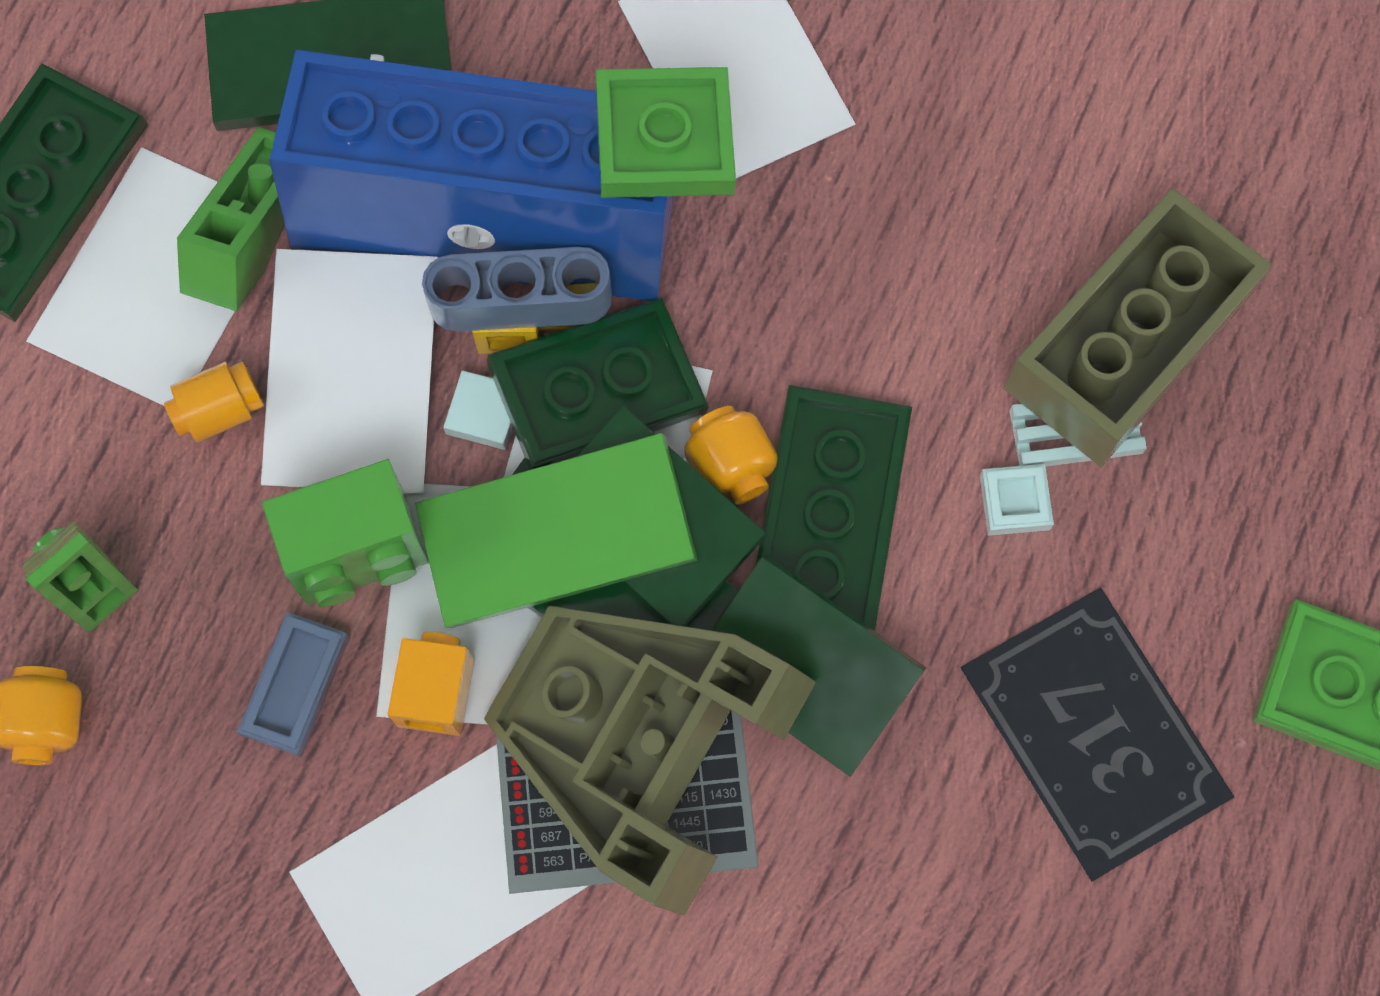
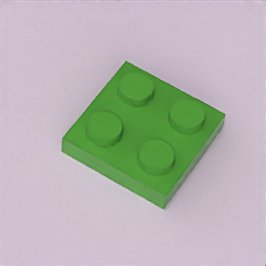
[596,67,736,198]

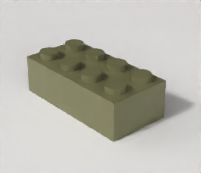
[1003,188,1273,467]

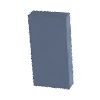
[237,612,350,758]

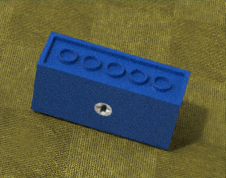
[269,50,674,301]

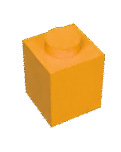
[387,632,475,736]

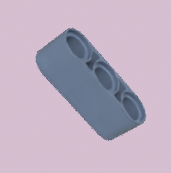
[422,247,612,332]

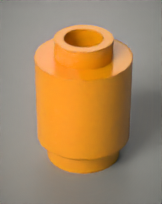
[164,361,264,443]

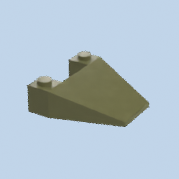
[484,606,816,916]

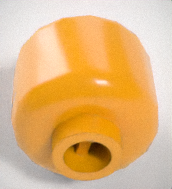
[684,406,778,505]
[0,666,82,765]

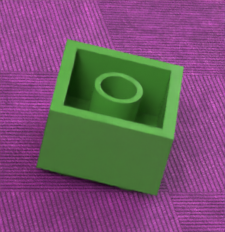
[262,459,428,607]

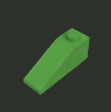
[177,127,285,312]
[22,520,139,633]

